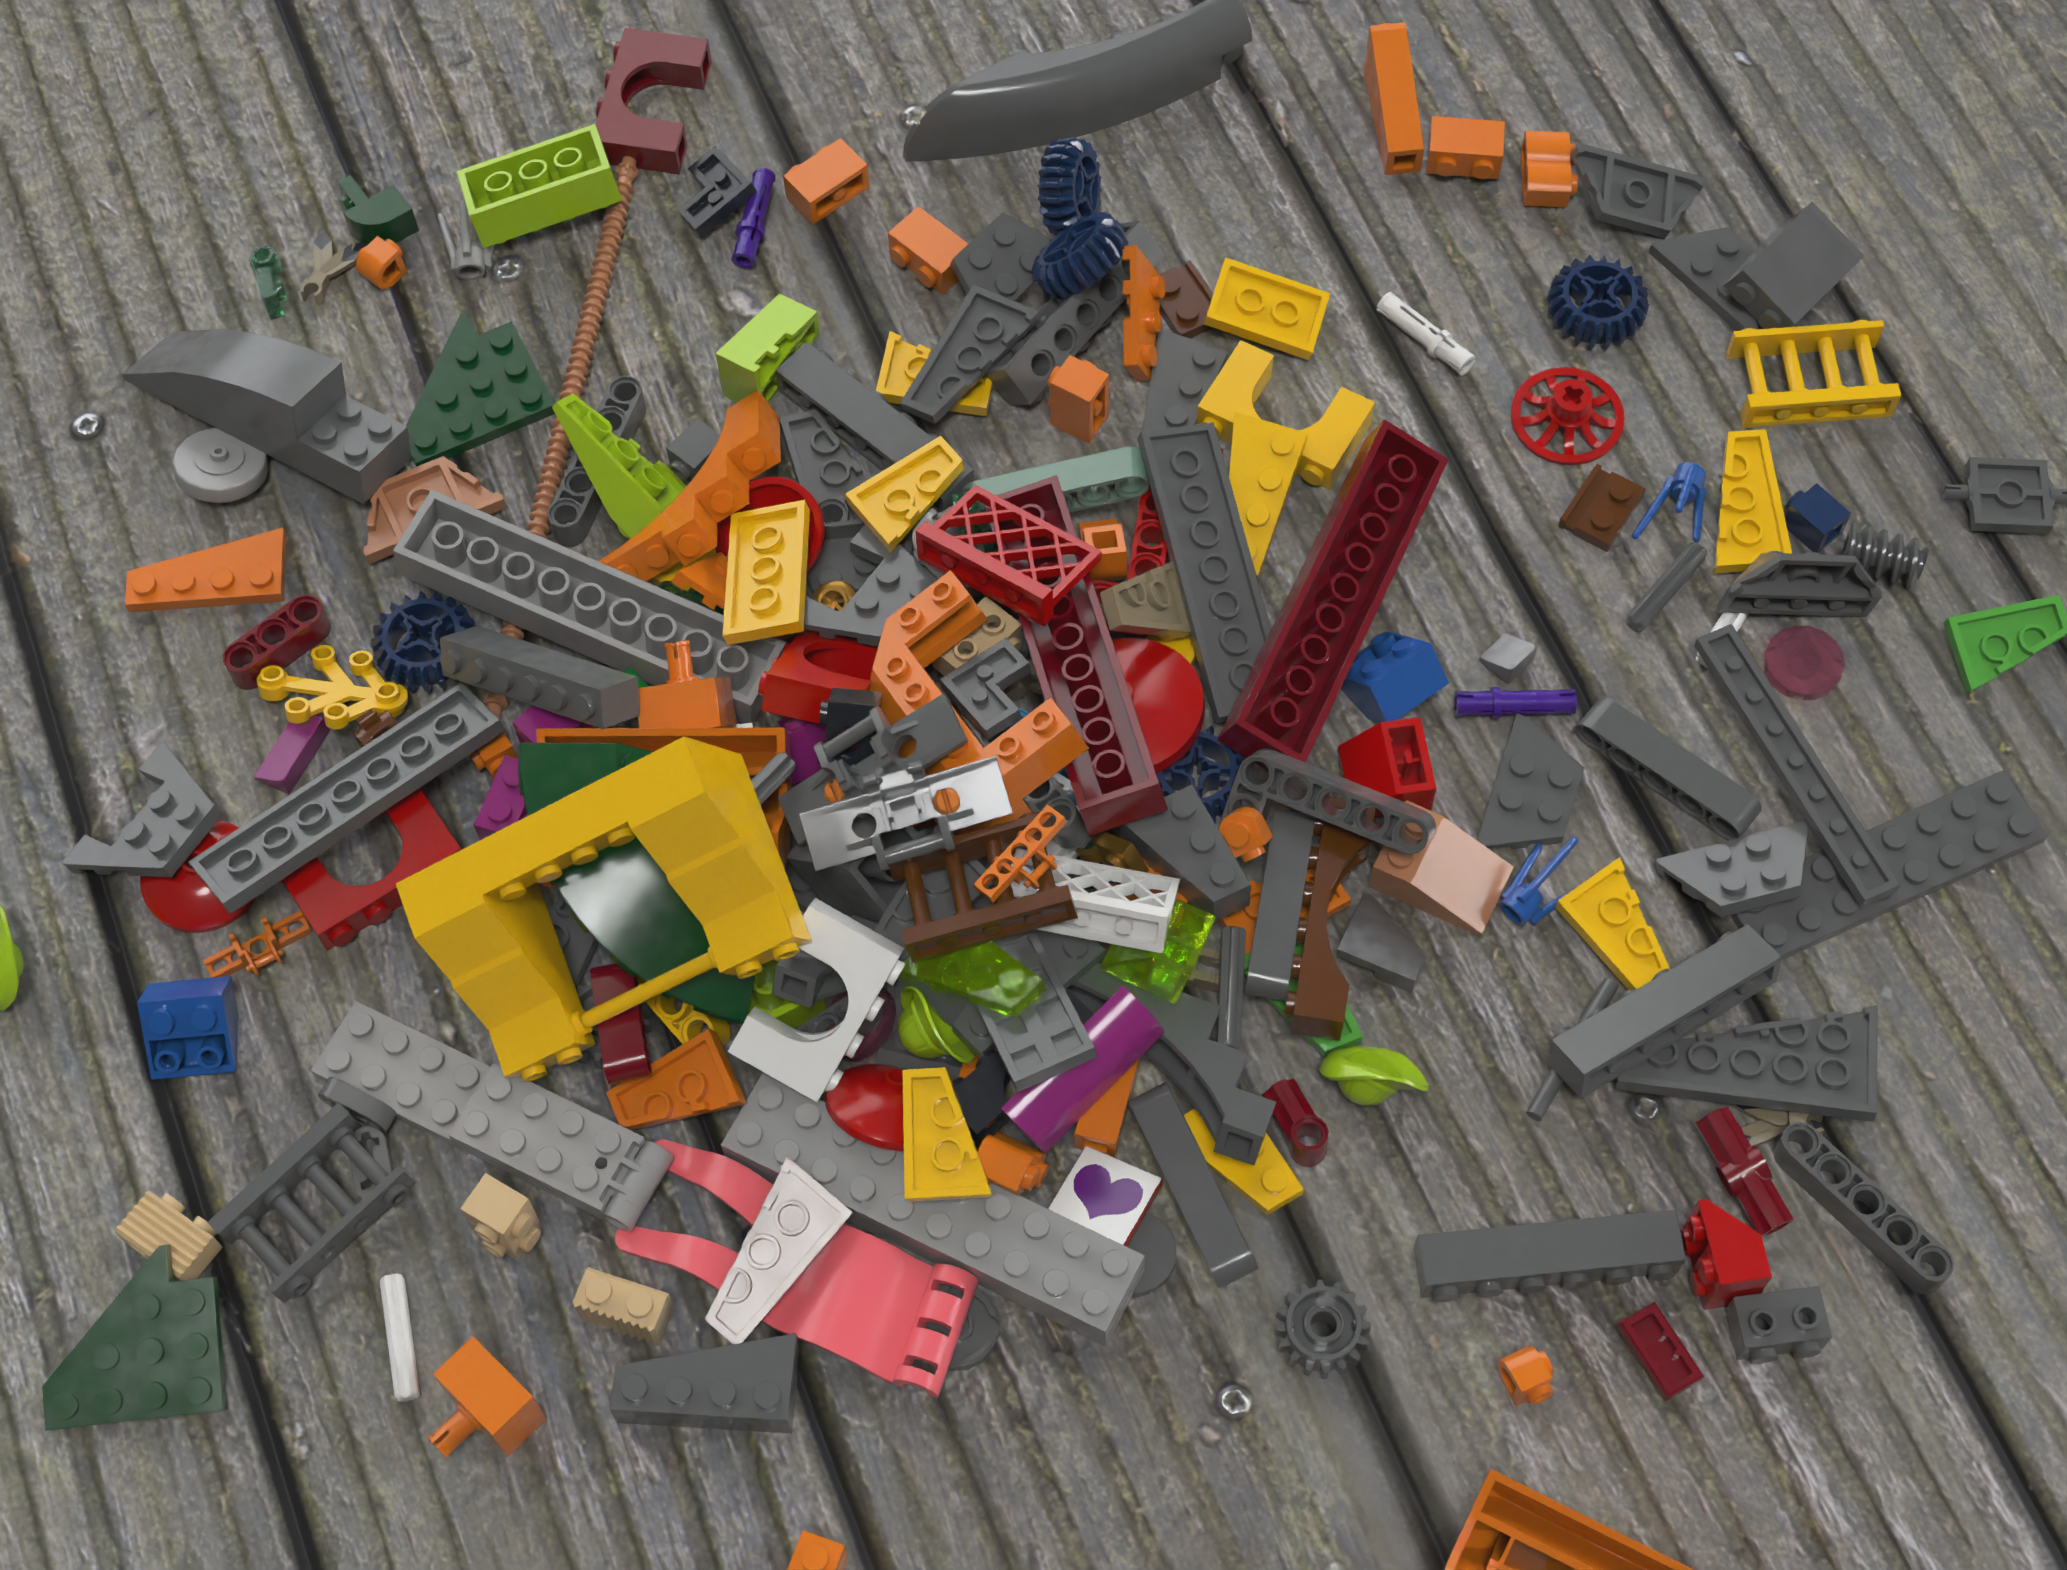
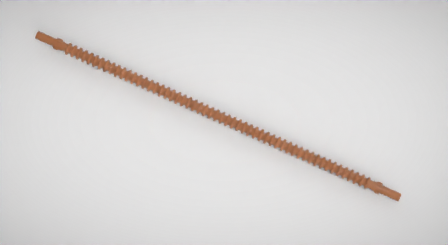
[483,156,638,720]

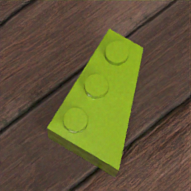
[715,293,820,403]

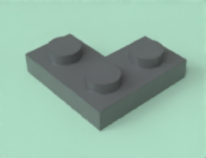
[940,638,1031,740]

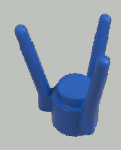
[1632,462,1707,542]
[1499,836,1579,926]

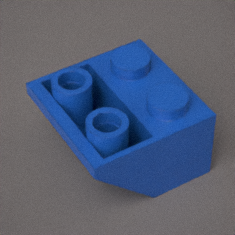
[1341,631,1449,723]
[137,976,238,1080]

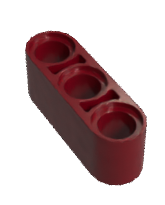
[223,594,331,690]
[590,963,652,1084]

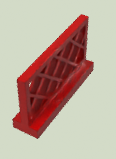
[915,485,1102,626]

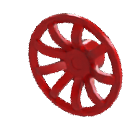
[1511,367,1625,465]

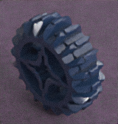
[1037,137,1102,236]
[1032,212,1129,299]
[1547,254,1649,351]
[371,590,476,694]
[1156,725,1246,824]

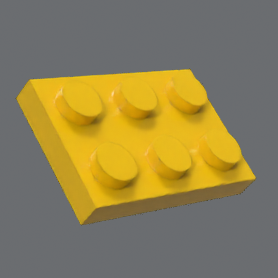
[1203,257,1330,360]

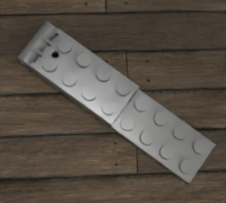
[310,1001,674,1232]

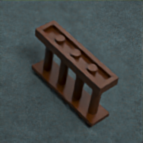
[889,812,1078,963]

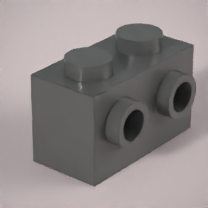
[1725,1286,1832,1364]

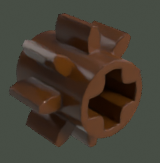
[353,709,398,748]

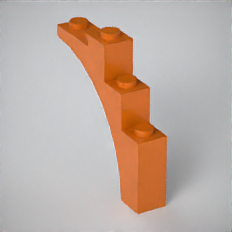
[599,390,781,582]

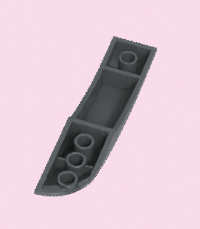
[903,0,1252,162]

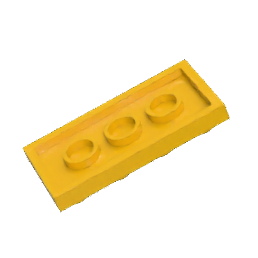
[722,500,810,645]

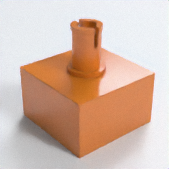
[638,640,737,728]
[427,1336,547,1459]

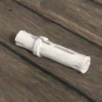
[1376,292,1476,376]

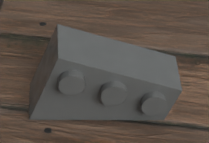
[1119,785,1251,922]

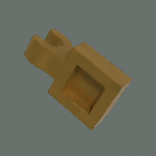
[1075,832,1149,873]

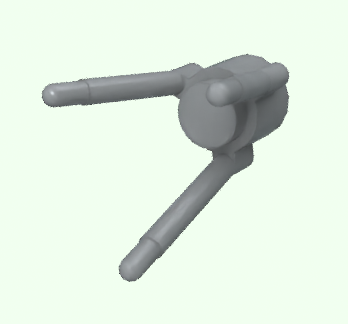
[438,200,495,280]

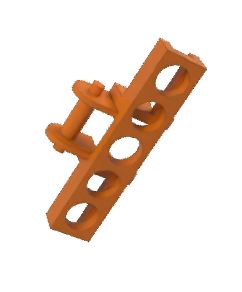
[973,804,1067,903]
[203,910,312,978]

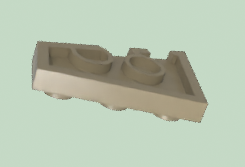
[1100,561,1191,638]

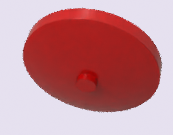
[1112,638,1205,773]

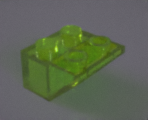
[1099,899,1216,1005]

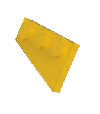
[845,436,964,553]
[902,1067,994,1202]

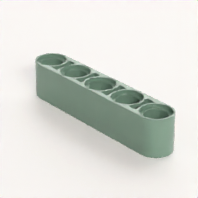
[962,447,1149,532]

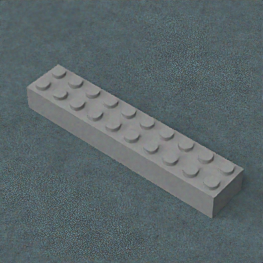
[393,490,786,724]
[721,1073,1145,1346]

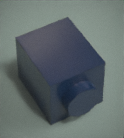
[1785,483,1851,553]

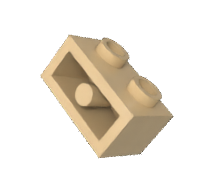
[933,596,1022,676]
[460,1173,542,1261]

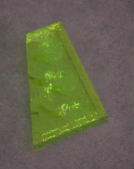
[898,941,1046,1018]

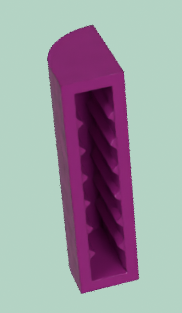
[1001,985,1165,1153]

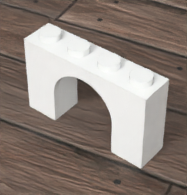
[728,898,905,1102]

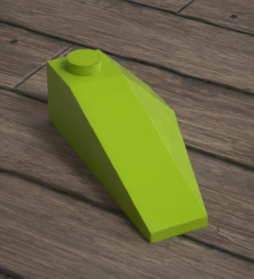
[552,393,687,539]

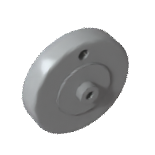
[173,428,268,503]

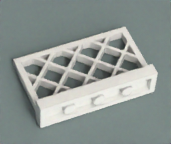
[1011,848,1180,953]

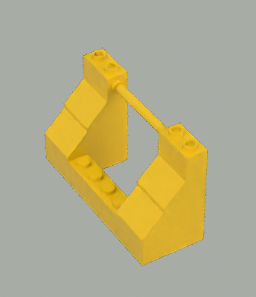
[396,736,812,1082]

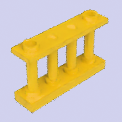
[1726,320,1901,428]

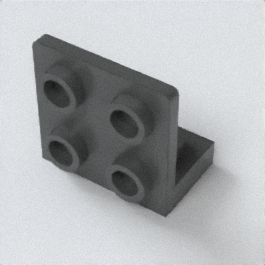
[877,968,972,1081]

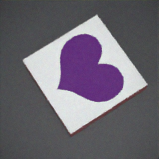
[1048,1146,1162,1247]

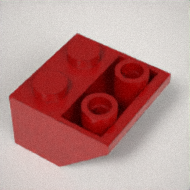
[1337,717,1437,818]
[1680,1199,1772,1310]

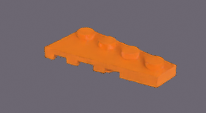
[125,527,287,612]

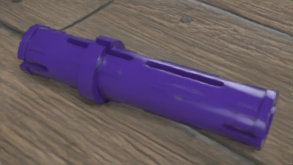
[731,168,776,269]
[1453,687,1577,719]

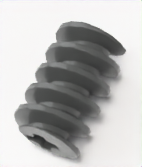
[1842,521,1931,588]

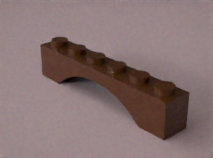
[1284,797,1375,1041]

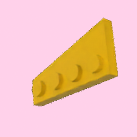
[1229,412,1308,579]
[1714,429,1792,574]

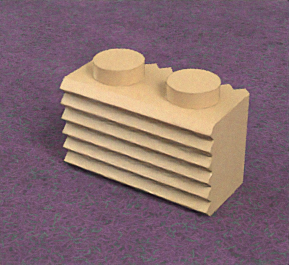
[114,1191,223,1281]
[573,1267,674,1346]

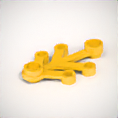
[257,645,408,729]

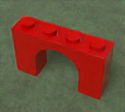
[758,629,878,730]
[282,789,462,951]

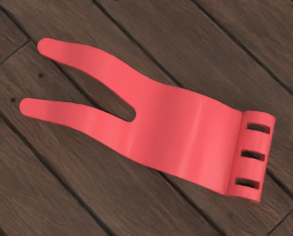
[615,1139,979,1398]

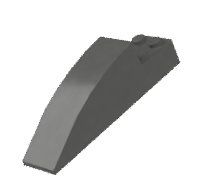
[122,329,411,504]

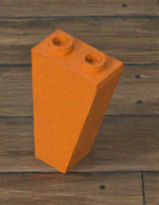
[1363,22,1424,175]

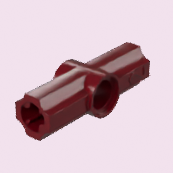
[1695,1106,1794,1237]

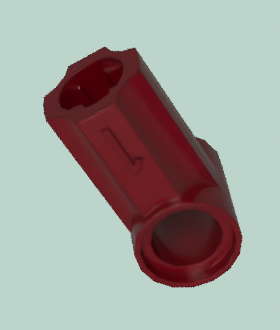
[1262,1079,1329,1167]

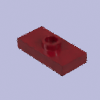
[1616,1302,1704,1402]

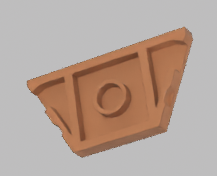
[363,456,506,564]

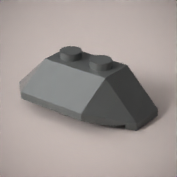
[1717,551,1882,617]

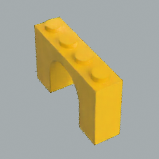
[1196,340,1375,490]

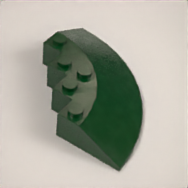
[518,743,756,1025]

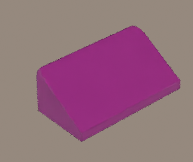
[254,715,330,795]

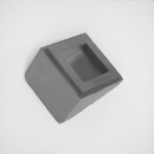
[1478,633,1537,685]

